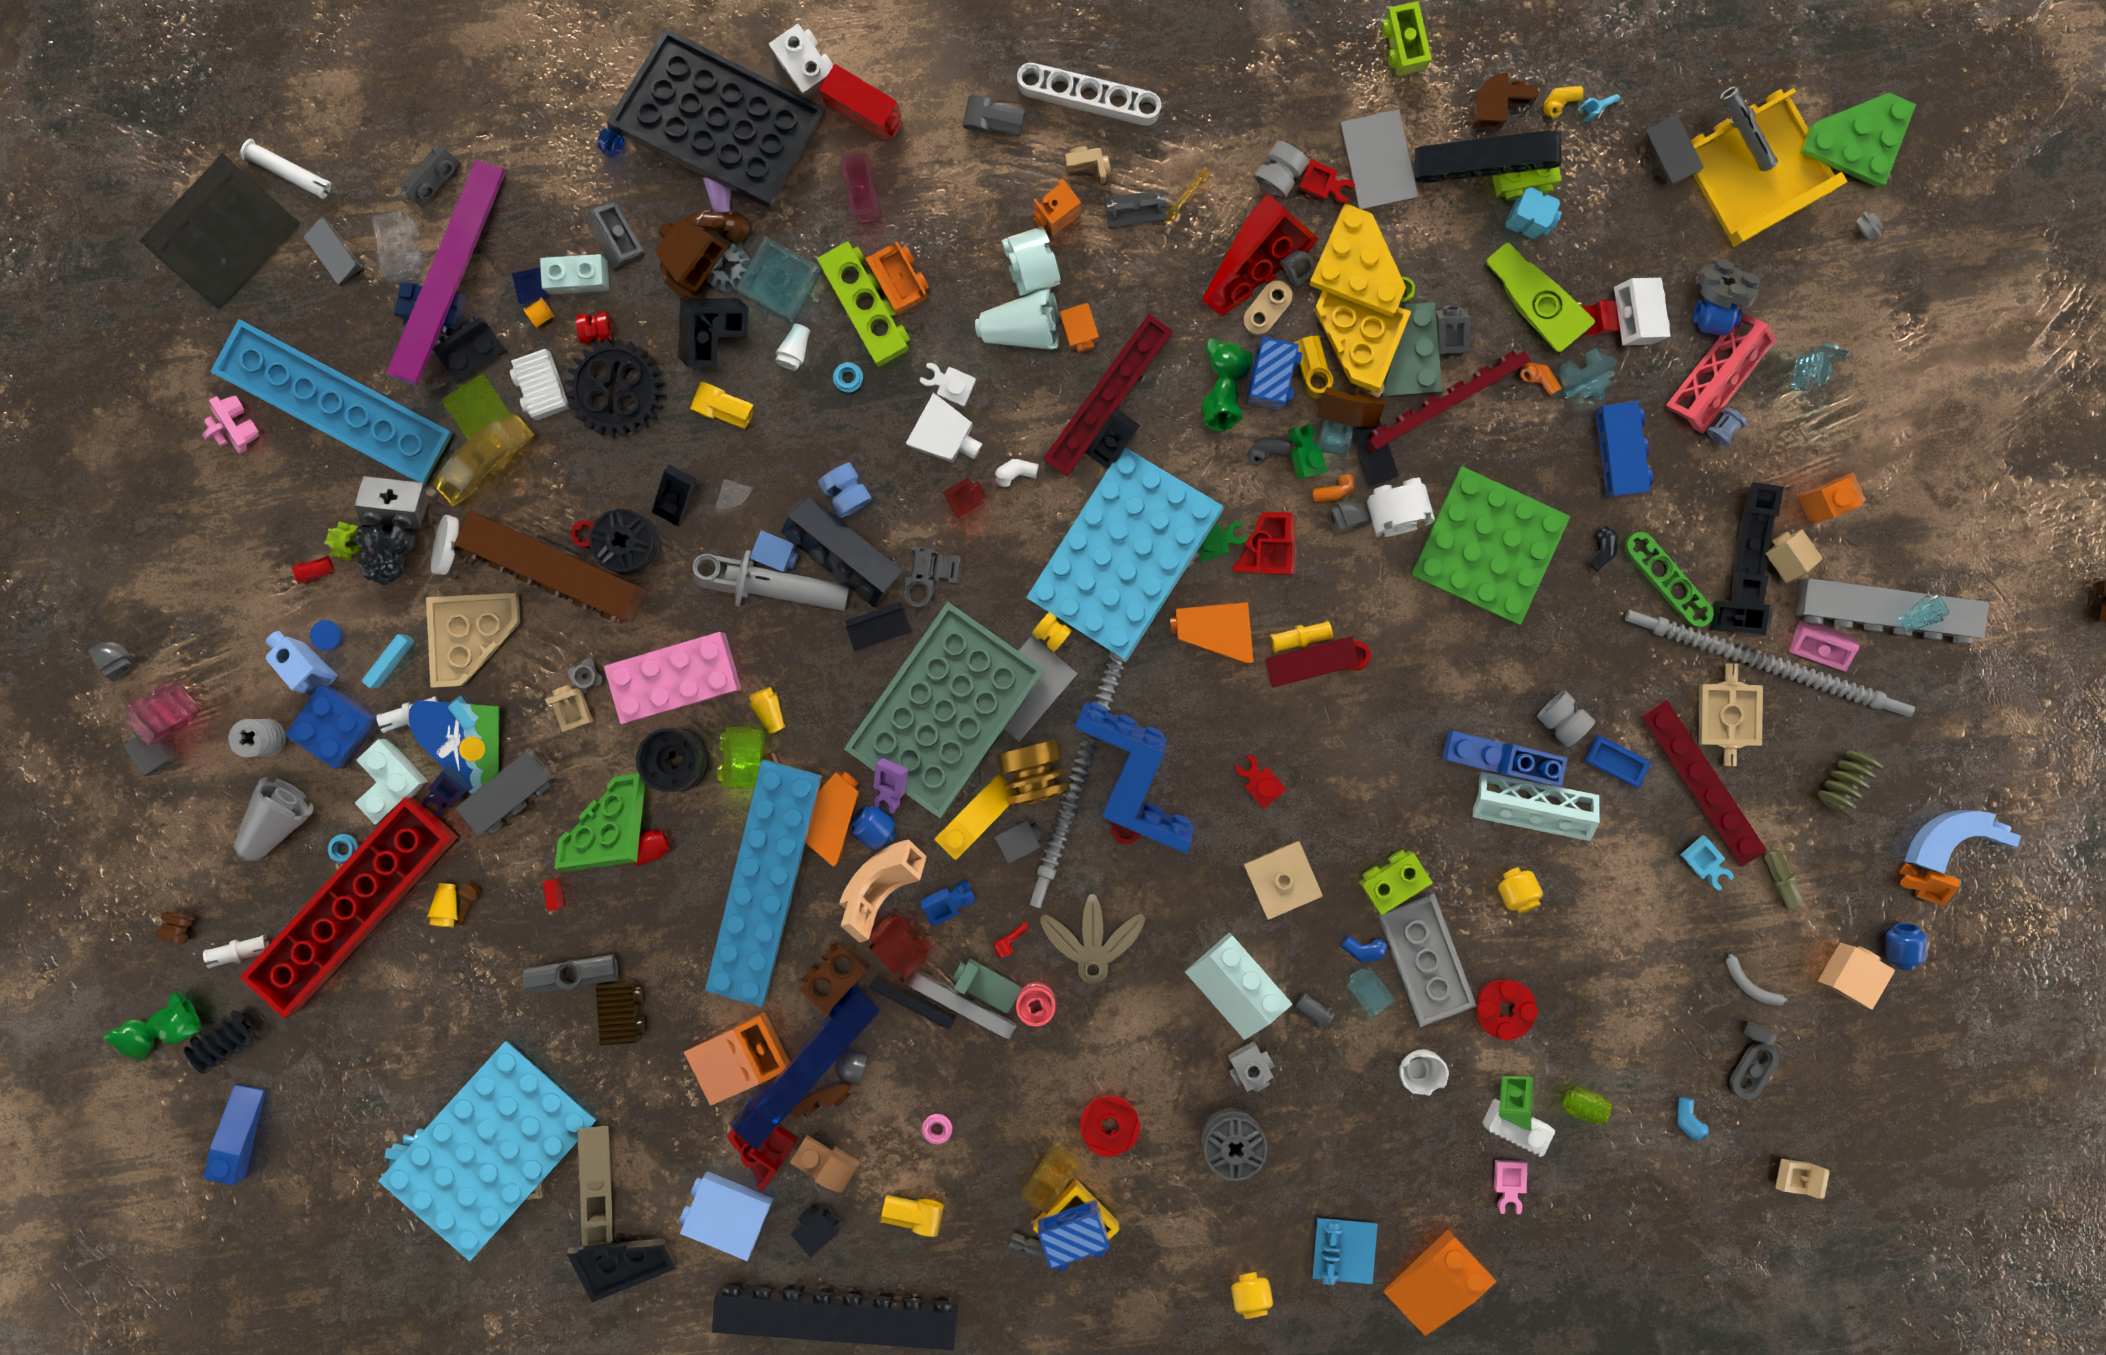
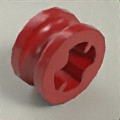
[570,520,594,548]

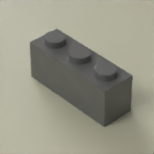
[455,749,554,836]

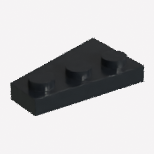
[567,1238,677,1303]

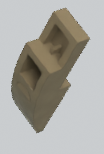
[577,1126,613,1246]

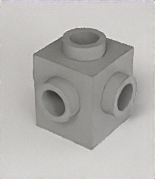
[1228,1041,1275,1092]

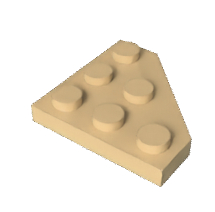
[426,592,520,688]

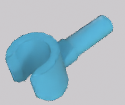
[1578,94,1620,122]

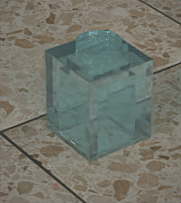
[1346,968,1396,1018]

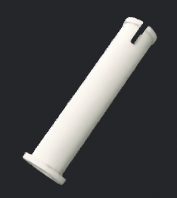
[239,138,332,199]

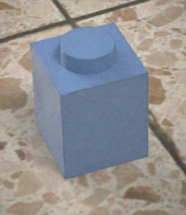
[749,530,799,573]

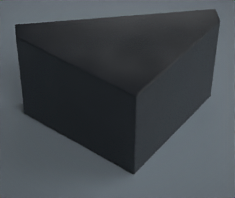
[1711,600,1773,637]

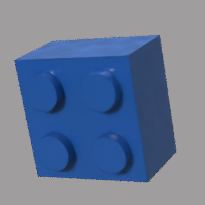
[285,685,377,769]

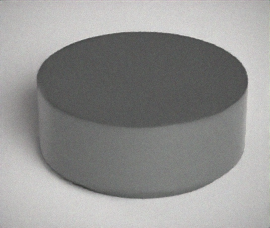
[1744,1022,1777,1045]

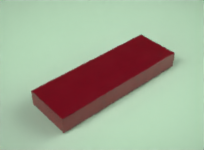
[1265,636,1361,688]

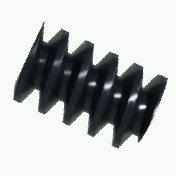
[184,1010,255,1074]

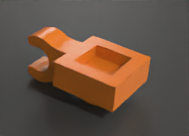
[1900,863,1959,906]

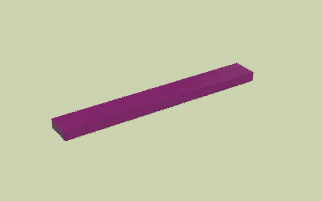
[386,159,506,386]

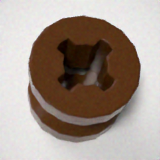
[156,912,193,943]

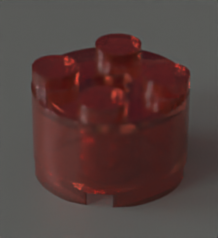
[864,913,930,983]

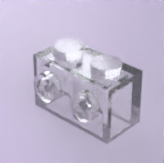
[372,211,425,283]

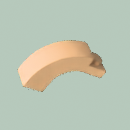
[839,839,927,943]

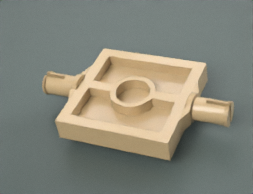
[1698,664,1763,766]

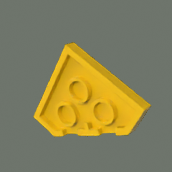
[1310,203,1406,318]
[1315,290,1411,393]

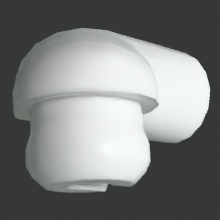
[995,459,1039,487]

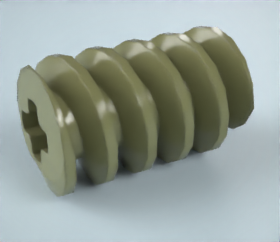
[1818,750,1884,817]

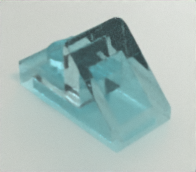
[1316,419,1353,455]

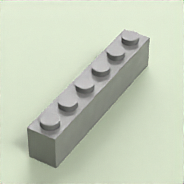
[1794,578,1989,644]

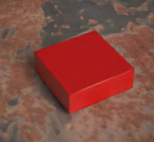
[542,877,565,911]

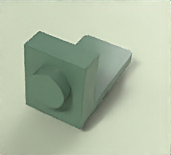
[952,958,1021,1013]

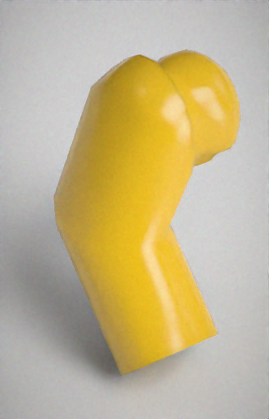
[1543,86,1583,118]

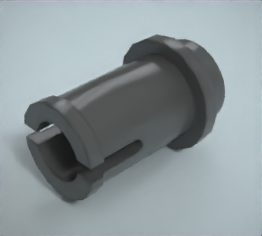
[1295,993,1335,1029]

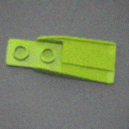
[1486,243,1595,352]

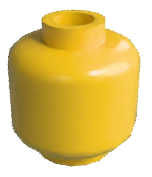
[1498,867,1543,915]
[1231,1272,1273,1319]

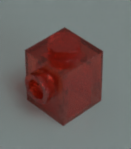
[942,477,987,521]

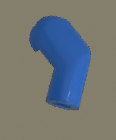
[1340,935,1387,963]

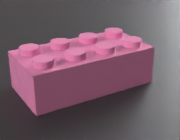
[604,632,742,724]

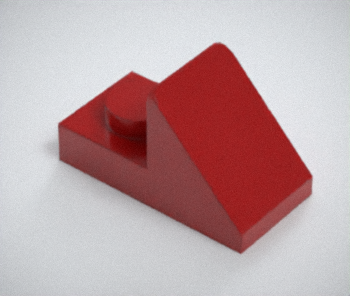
[1579,300,1621,338]

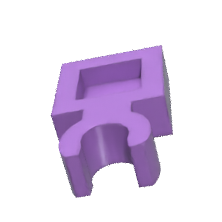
[873,758,908,814]

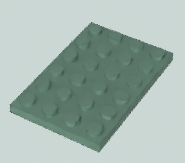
[844,601,1046,819]

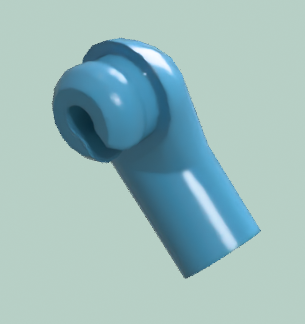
[1677,1097,1709,1140]

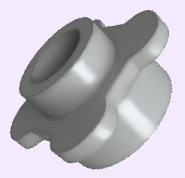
[1855,211,1883,240]
[568,659,603,694]

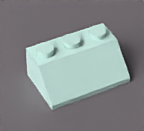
[1185,932,1292,1040]

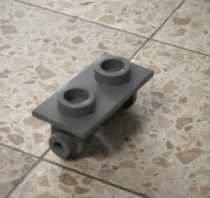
[400,144,461,208]
[1104,190,1167,228]

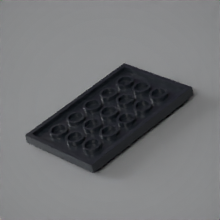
[607,28,826,209]

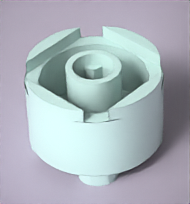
[1001,226,1061,297]

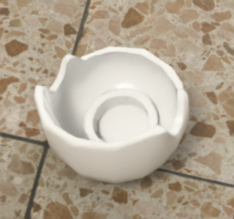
[1399,1049,1449,1096]

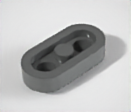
[1730,1042,1779,1100]

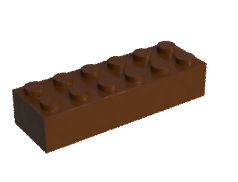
[454,511,647,624]

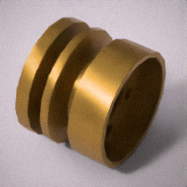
[996,739,1070,805]

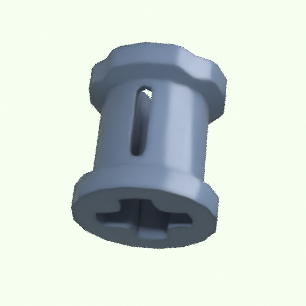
[1707,407,1748,447]

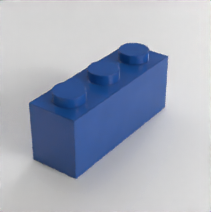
[1595,401,1653,498]

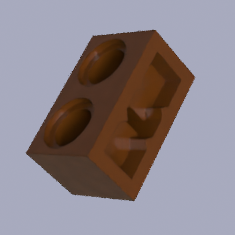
[800,942,870,1014]

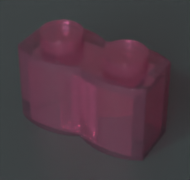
[841,153,881,224]
[123,683,201,746]

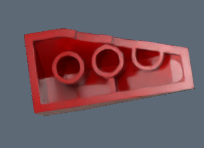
[1202,193,1319,316]

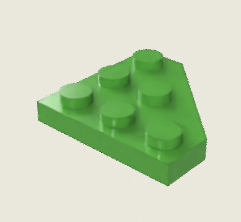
[1800,92,1916,188]
[554,773,645,872]

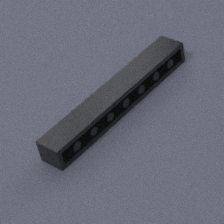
[712,1285,958,1351]

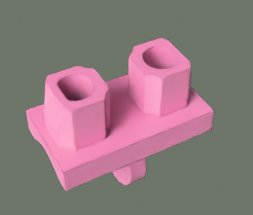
[202,395,259,454]

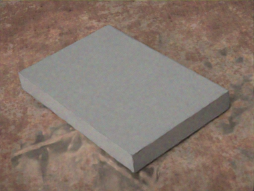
[1339,109,1418,210]
[1005,635,1078,742]

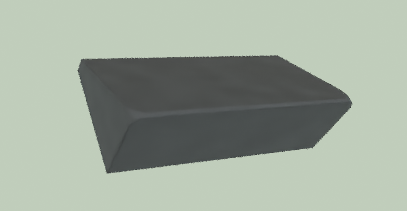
[585,201,645,270]
[303,216,364,286]

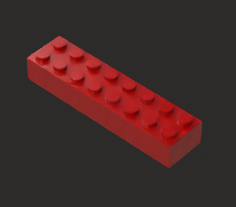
[239,796,458,1019]

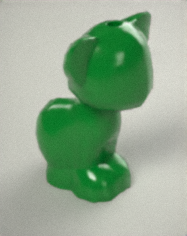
[1201,338,1252,432]
[103,991,201,1062]

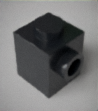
[791,1204,841,1258]

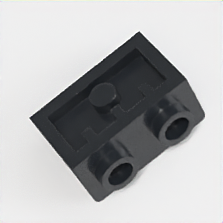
[432,317,507,384]

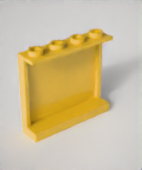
[1691,88,1848,247]

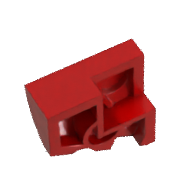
[1233,512,1297,575]
[727,1105,798,1192]

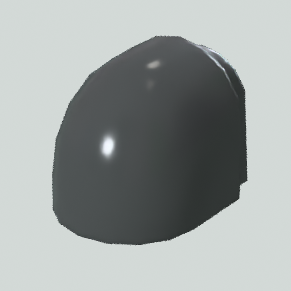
[1328,500,1372,536]
[88,642,133,682]
[835,1050,869,1086]

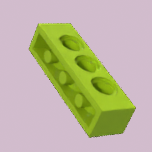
[817,241,910,368]

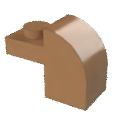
[790,1135,860,1192]

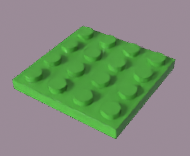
[1410,466,1571,626]

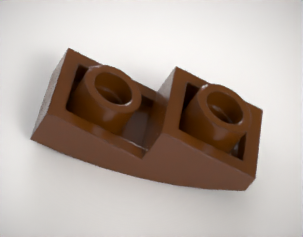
[1316,387,1386,427]
[789,1081,852,1120]

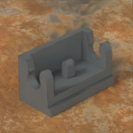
[1646,113,1704,186]

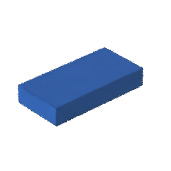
[1583,734,1652,789]

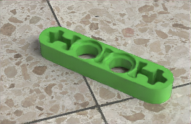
[1624,532,1714,628]

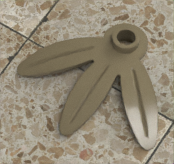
[1040,894,1145,984]

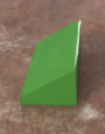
[1499,1076,1534,1131]

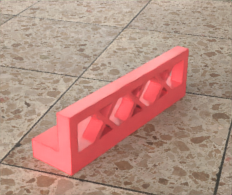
[1666,313,1777,434]

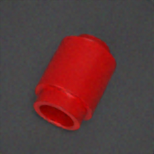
[629,829,671,867]

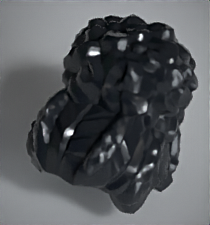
[356,524,416,585]

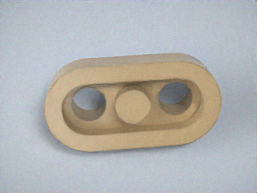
[1243,281,1292,336]

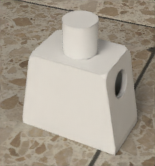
[906,393,982,463]

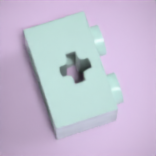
[540,254,609,295]

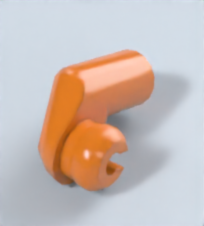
[1520,363,1562,396]
[1313,474,1356,503]

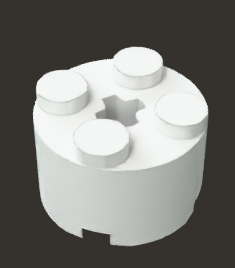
[1367,478,1435,537]

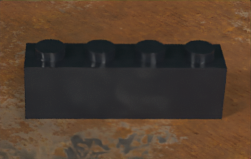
[781,495,903,607]

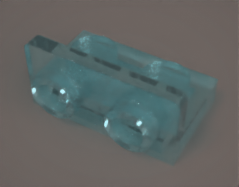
[1791,342,1849,392]

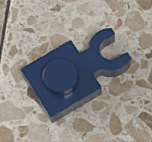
[422,765,472,817]

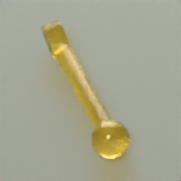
[1167,166,1210,218]

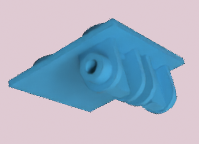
[1312,1218,1378,1285]

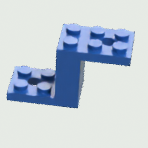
[1074,702,1194,854]

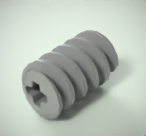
[228,719,287,758]

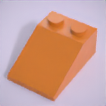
[1383,1229,1496,1336]

